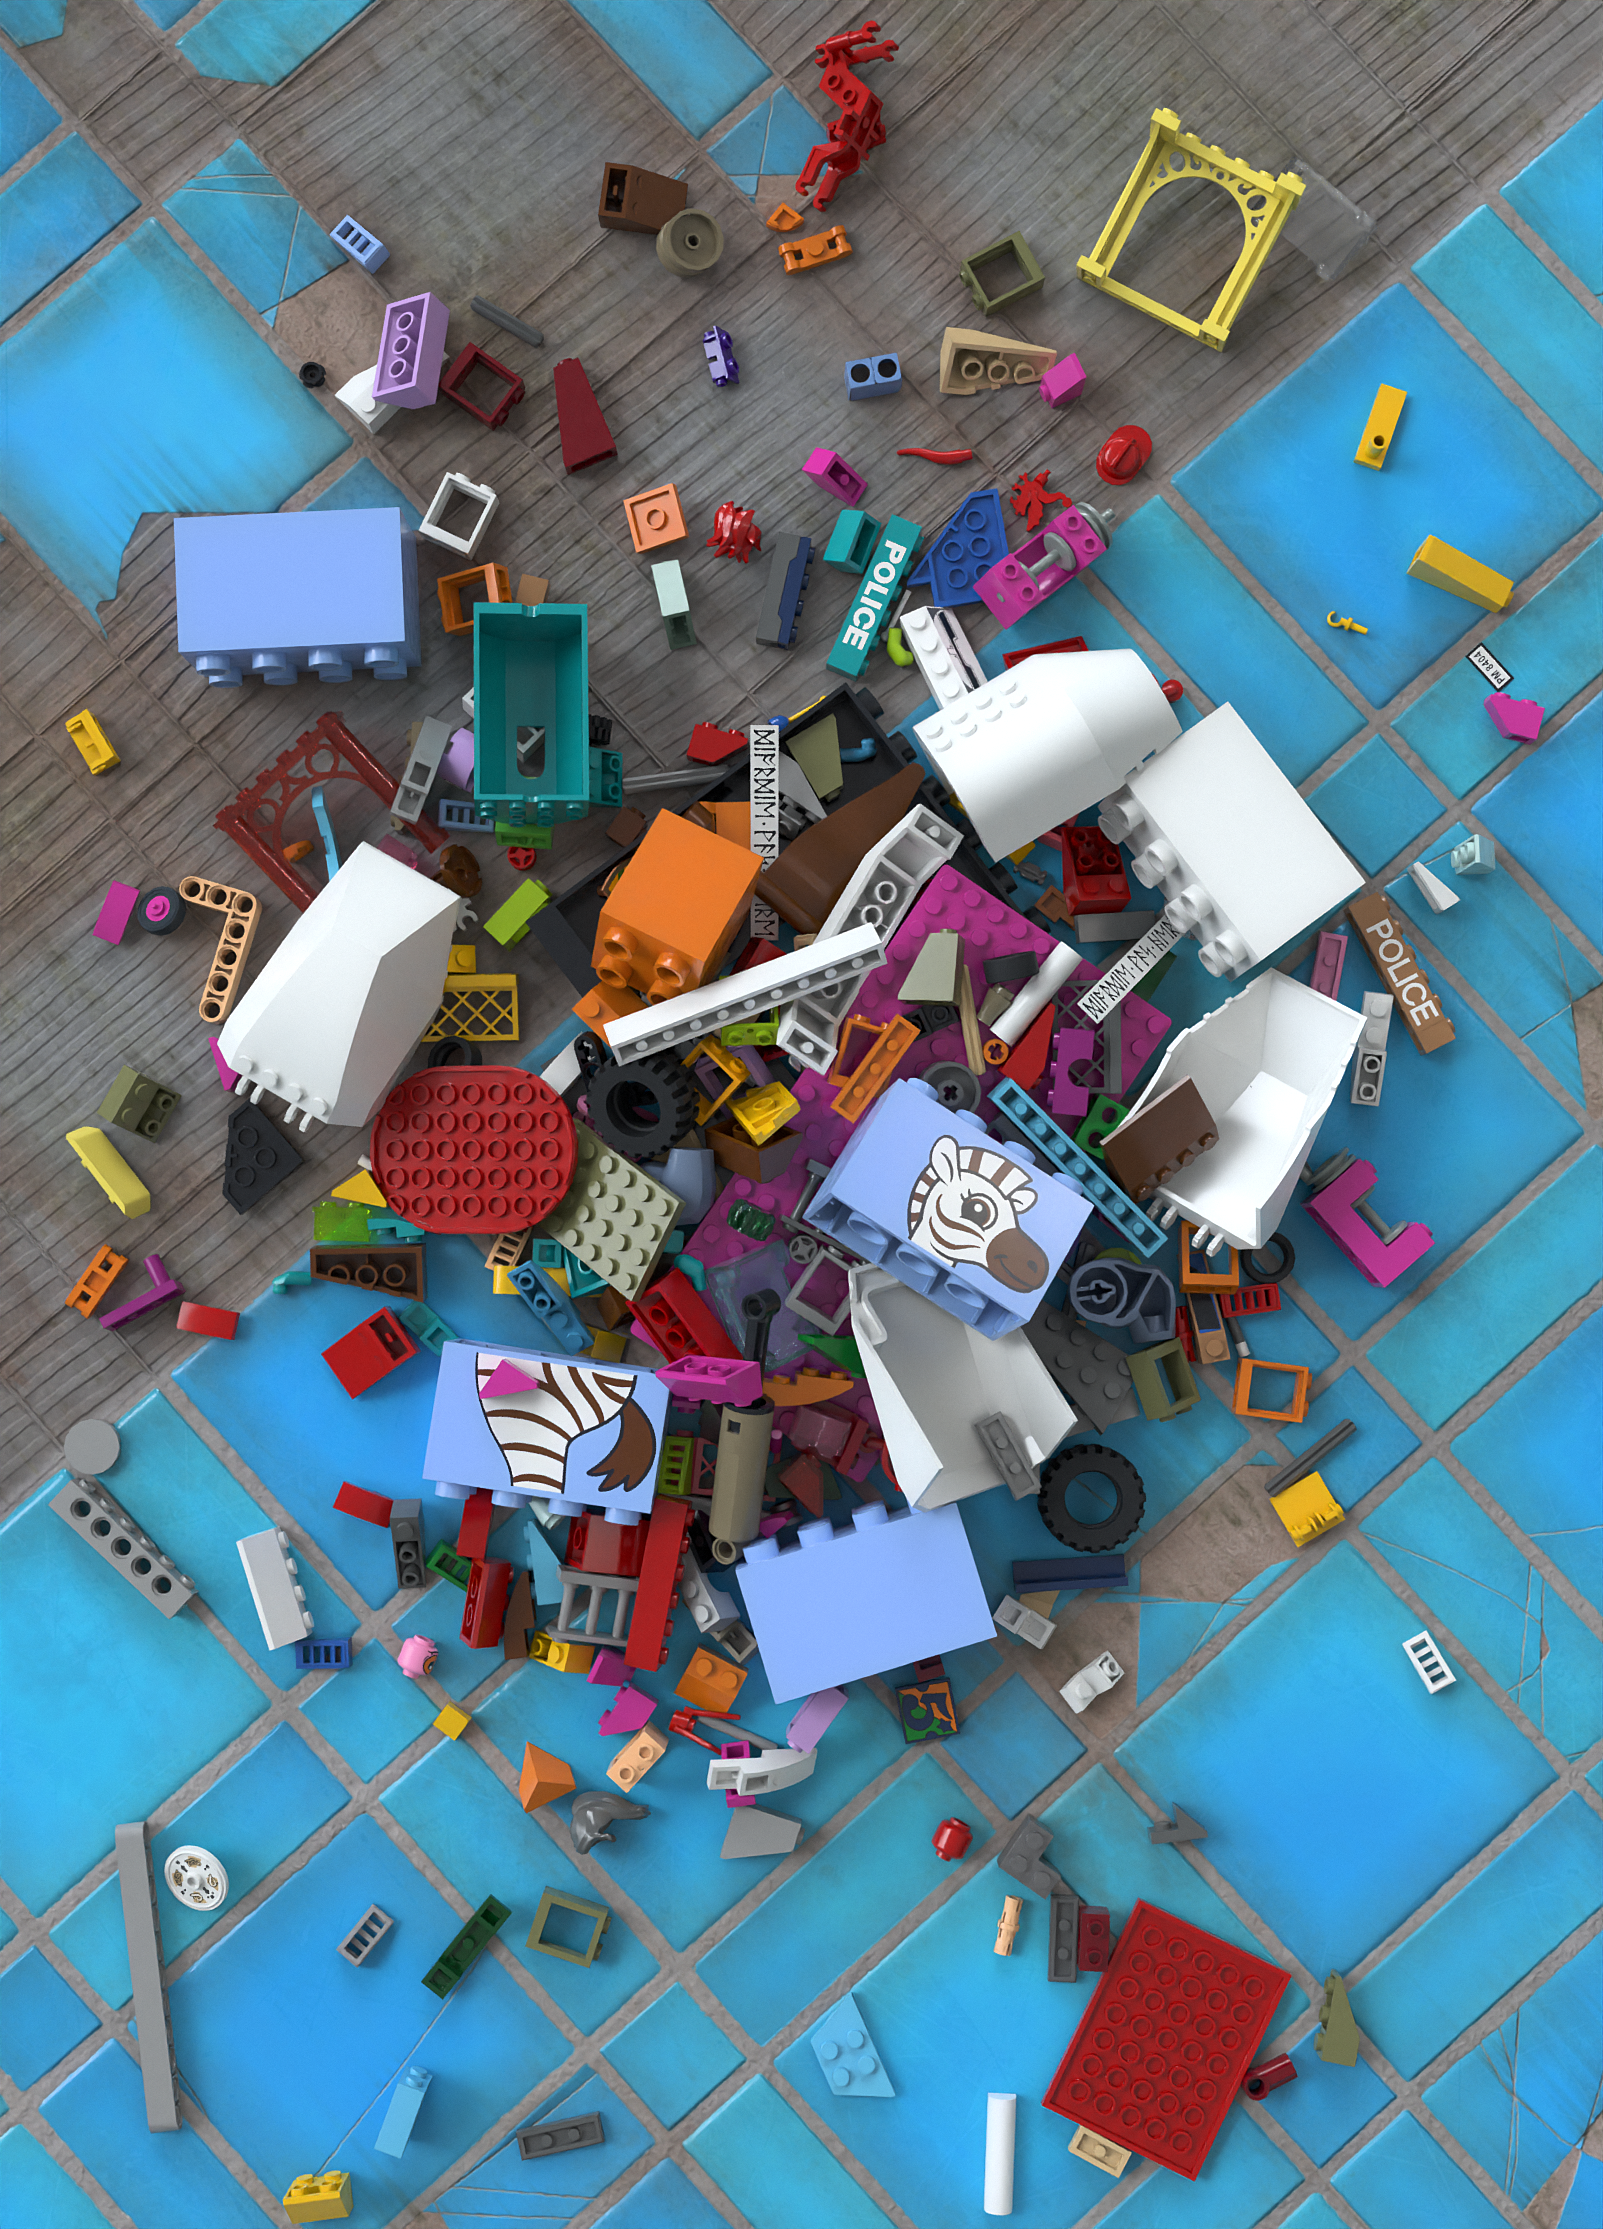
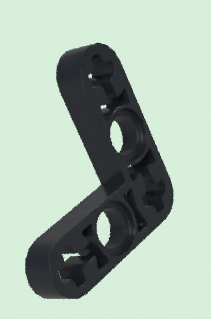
[574,1031,658,1107]

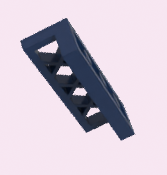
[1012,1554,1129,1593]

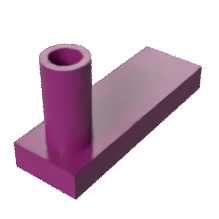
[99,1254,186,1332]

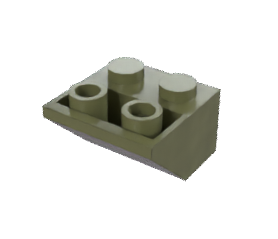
[97,1064,182,1143]

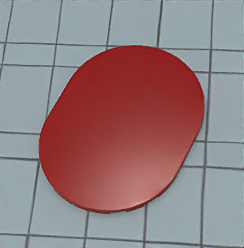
[370,1065,578,1234]

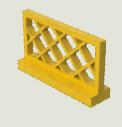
[421,973,520,1042]

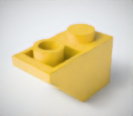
[529,1630,595,1674]

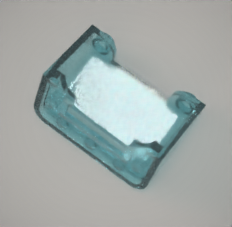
[705,1239,822,1372]

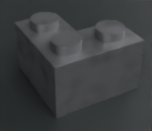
[996,1813,1061,1900]

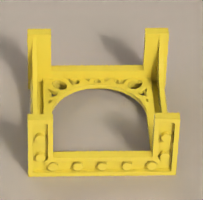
[1076,108,1306,352]

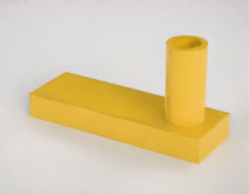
[1353,383,1407,471]

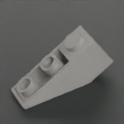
[778,751,827,824]

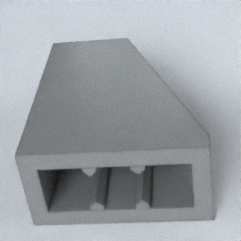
[720,1804,805,1859]

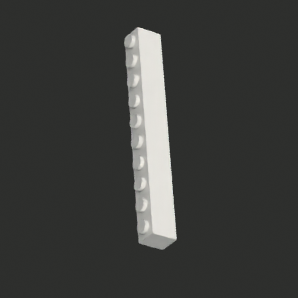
[603,923,888,1066]

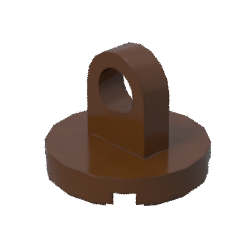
[430,844,483,899]

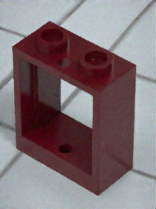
[438,342,525,431]

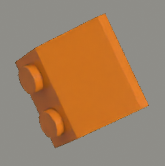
[572,981,649,1049]
[674,1642,749,1713]

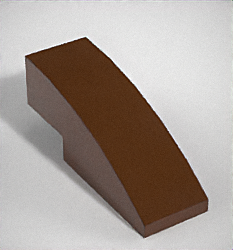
[504,1569,538,1660]

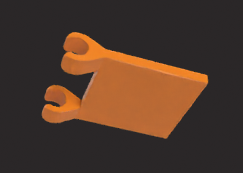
[699,802,751,851]

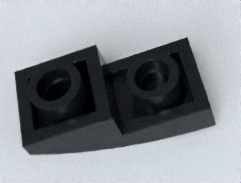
[902,1005,960,1043]

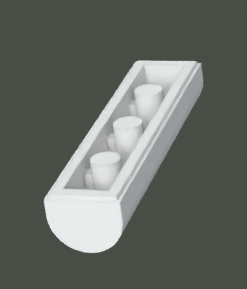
[990,941,1083,1047]
[984,2093,1016,2215]

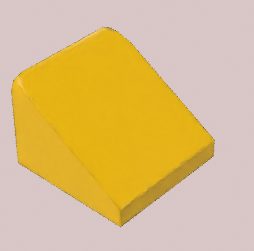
[433,1701,472,1741]

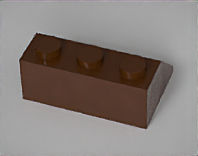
[704,1117,803,1184]

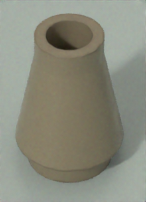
[976,983,1014,1026]

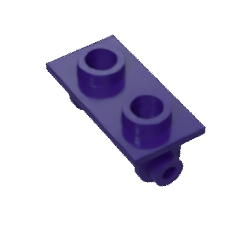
[703,326,740,387]

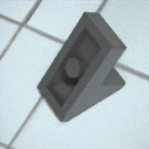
[1147,1802,1208,1844]

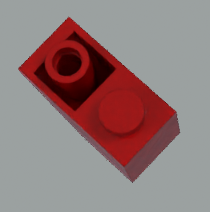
[686,722,749,767]

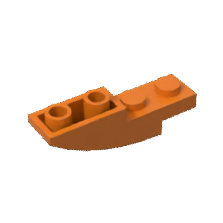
[762,1367,854,1406]

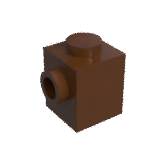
[605,806,648,848]

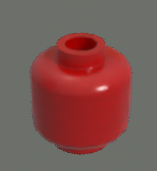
[931,1817,973,1862]

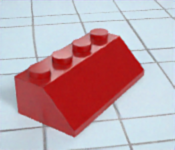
[625,1267,743,1364]

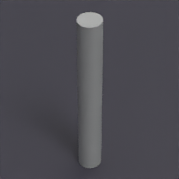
[697,1716,778,1750]

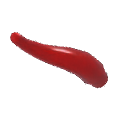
[897,448,973,465]

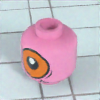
[397,1634,438,1679]

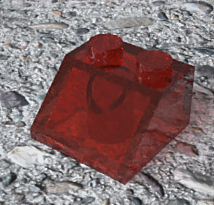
[774,1452,823,1518]

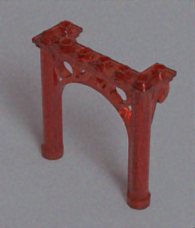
[212,711,451,914]

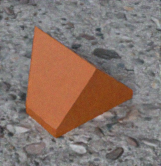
[519,1741,577,1813]

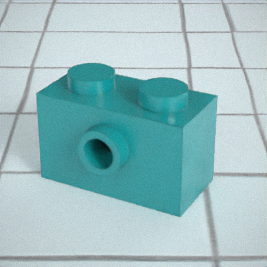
[823,509,882,574]

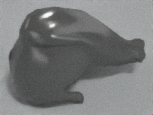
[570,1791,651,1855]

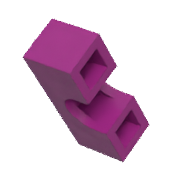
[1047,1027,1095,1116]

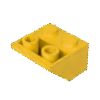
[283,2170,354,2224]

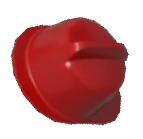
[1096,425,1152,485]

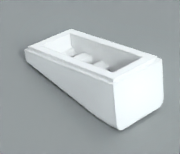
[1407,861,1460,914]
[1402,1631,1456,1694]

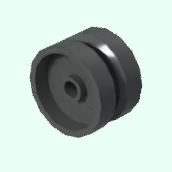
[917,1060,981,1114]

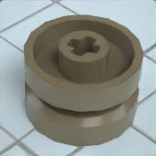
[656,208,724,278]

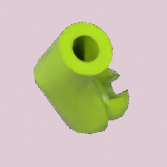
[887,627,914,667]

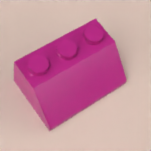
[655,1355,763,1407]

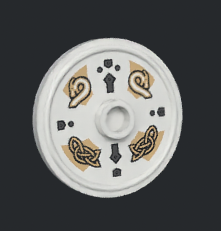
[164,1845,229,1911]

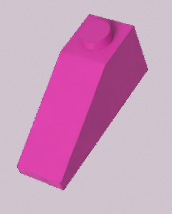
[587,1644,636,1687]

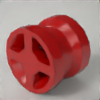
[507,846,537,871]

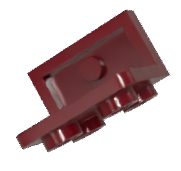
[794,1400,871,1475]

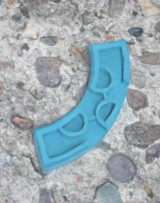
[311,786,342,881]

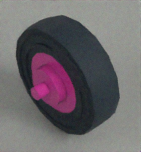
[137,886,186,936]

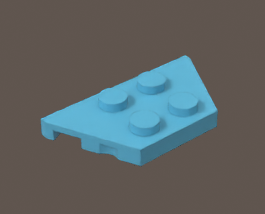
[811,1992,896,2097]

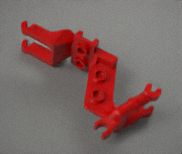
[795,20,899,212]

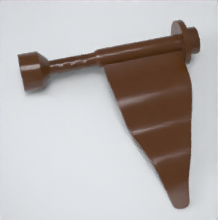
[682,762,926,936]

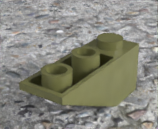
[1314,1969,1360,2067]

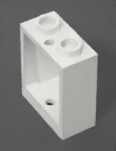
[418,472,499,560]

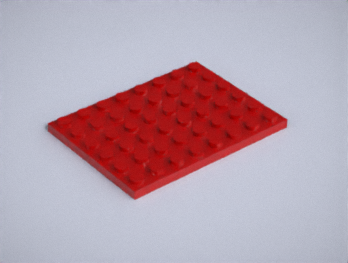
[1041,1897,1292,2182]

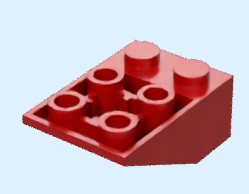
[1061,826,1131,916]
[321,1306,421,1399]

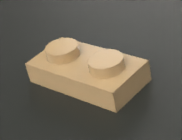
[1068,2124,1132,2178]

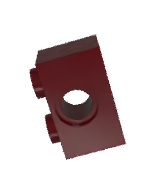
[1077,1905,1110,1972]

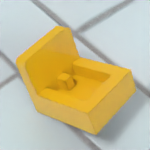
[446,944,476,974]

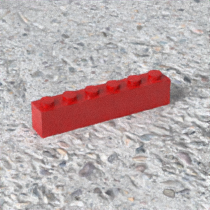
[623,1494,695,1672]

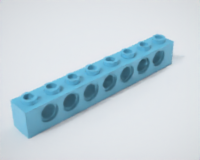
[986,1077,1168,1258]

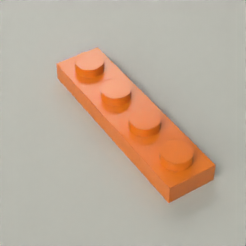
[830,1013,921,1124]

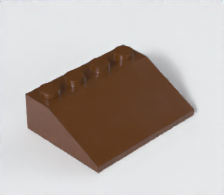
[1099,1075,1219,1205]

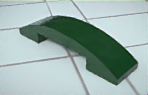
[421,1894,512,2000]

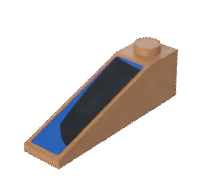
[1176,1249,1230,1364]

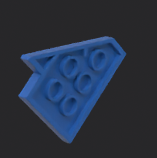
[907,488,1009,608]

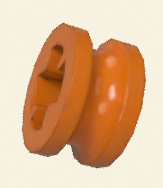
[982,1039,1008,1064]

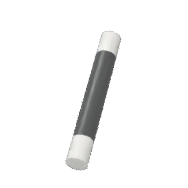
[1216,1294,1250,1357]

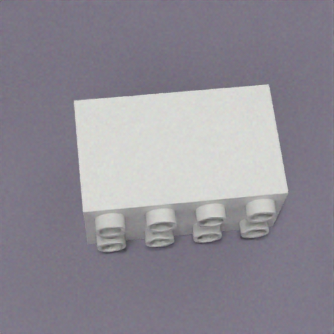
[1098,702,1366,982]

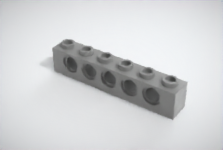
[48,1478,199,1620]

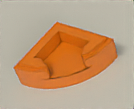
[766,202,804,232]
[282,840,315,863]

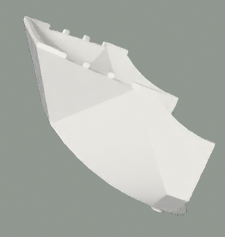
[217,841,461,1132]
[1118,968,1367,1257]

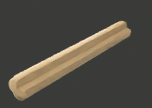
[958,964,986,1076]

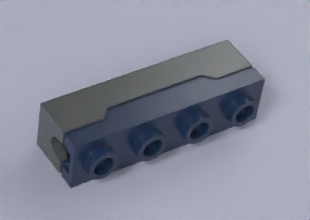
[756,531,816,650]

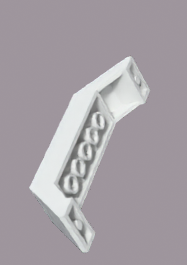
[776,804,964,1075]

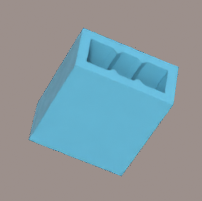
[374,2066,432,2159]

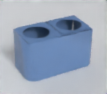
[844,353,902,401]

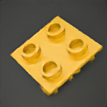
[1269,1471,1345,1547]

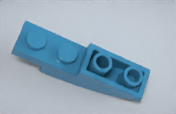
[507,1260,595,1356]

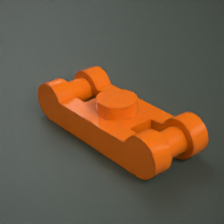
[778,225,853,275]
[65,1244,129,1319]

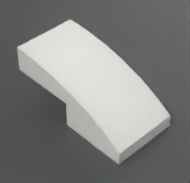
[992,1595,1057,1649]

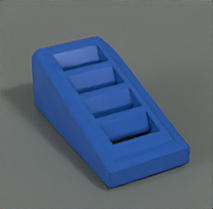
[295,1637,353,1669]

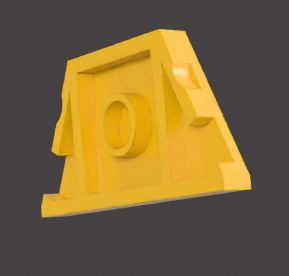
[725,1081,801,1145]

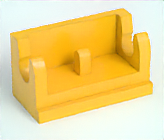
[65,709,121,776]

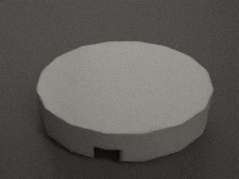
[64,1419,121,1475]

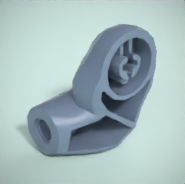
[639,1147,716,1225]
[1067,1258,1176,1344]

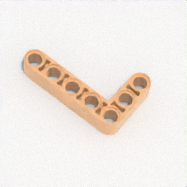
[179,876,262,1024]

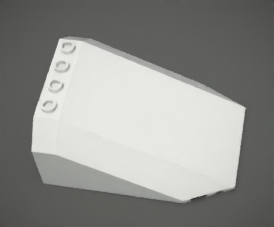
[848,1263,1078,1512]

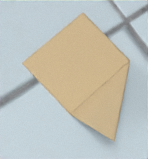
[1019,1590,1060,1619]

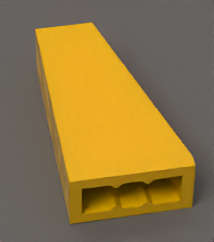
[1406,535,1514,613]

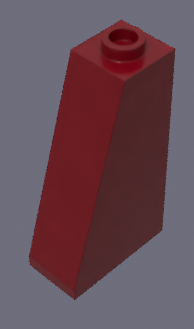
[553,358,618,475]

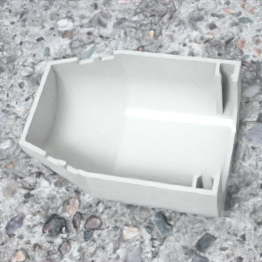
[912,649,1183,863]

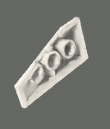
[335,352,450,434]

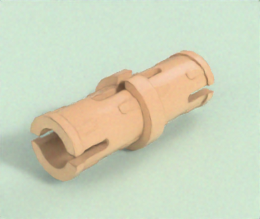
[993,1895,1024,1956]

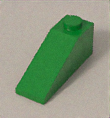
[797,1334,867,1378]

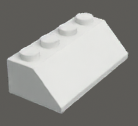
[236,1526,314,1651]

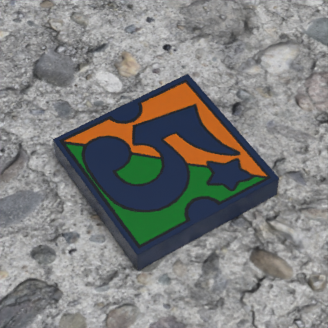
[895,1677,960,1744]

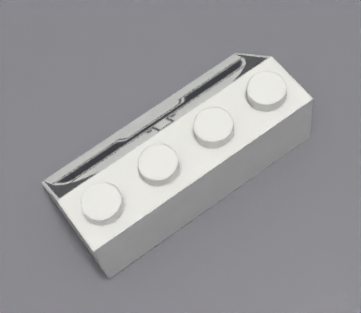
[900,606,988,710]

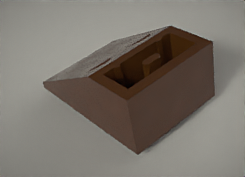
[598,162,688,235]

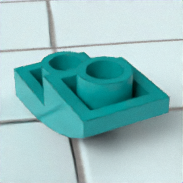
[367,1218,429,1243]

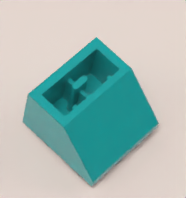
[589,747,623,808]

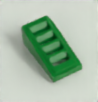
[425,1539,472,1593]

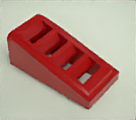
[1218,1283,1281,1318]

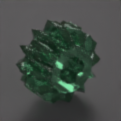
[726,1199,776,1241]

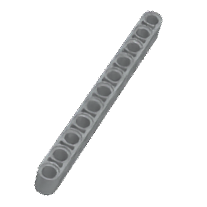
[115,1821,183,2134]

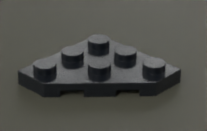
[222,1098,305,1215]

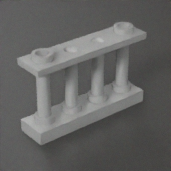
[546,1564,640,1647]

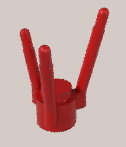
[668,1706,741,1755]

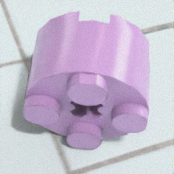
[437,728,474,794]

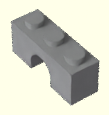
[677,1546,741,1633]

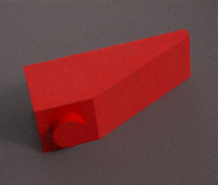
[996,1003,1056,1092]

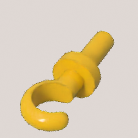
[1327,611,1368,635]

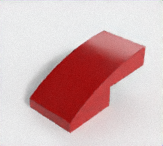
[176,1301,240,1340]
[333,1481,394,1528]

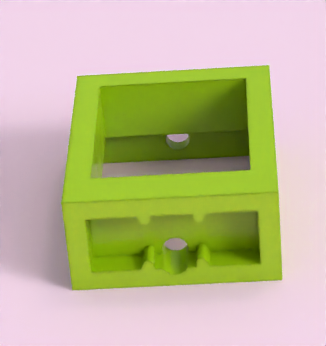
[483,878,553,952]
[719,976,779,1046]

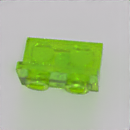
[312,1201,372,1242]

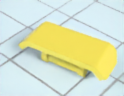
[66,1126,151,1219]

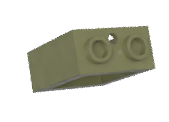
[959,231,1045,317]
[1126,1337,1201,1423]
[525,1886,612,1968]

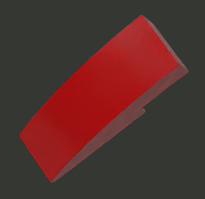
[456,1487,495,1559]

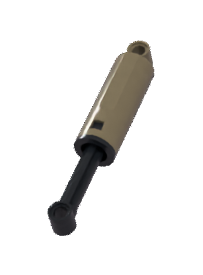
[709,1288,781,1565]

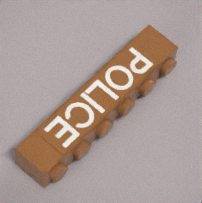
[1343,892,1456,1056]

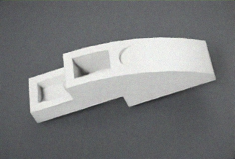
[1350,991,1394,1106]
[707,1748,817,1796]

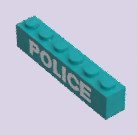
[826,514,924,682]

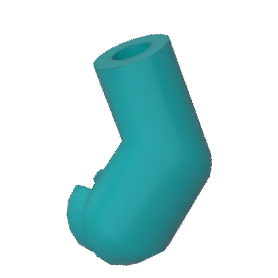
[272,1271,312,1294]

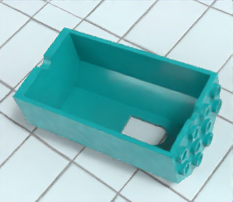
[474,602,589,828]

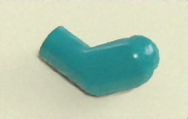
[674,1254,707,1291]

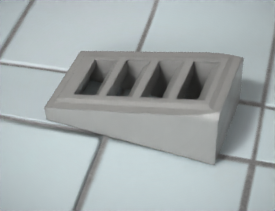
[336,1904,394,1968]

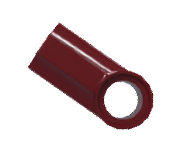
[1240,2053,1298,2101]

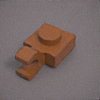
[1034,885,1075,931]

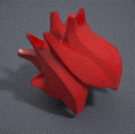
[706,501,762,564]

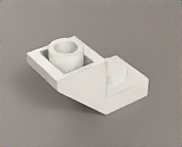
[1059,1651,1124,1714]

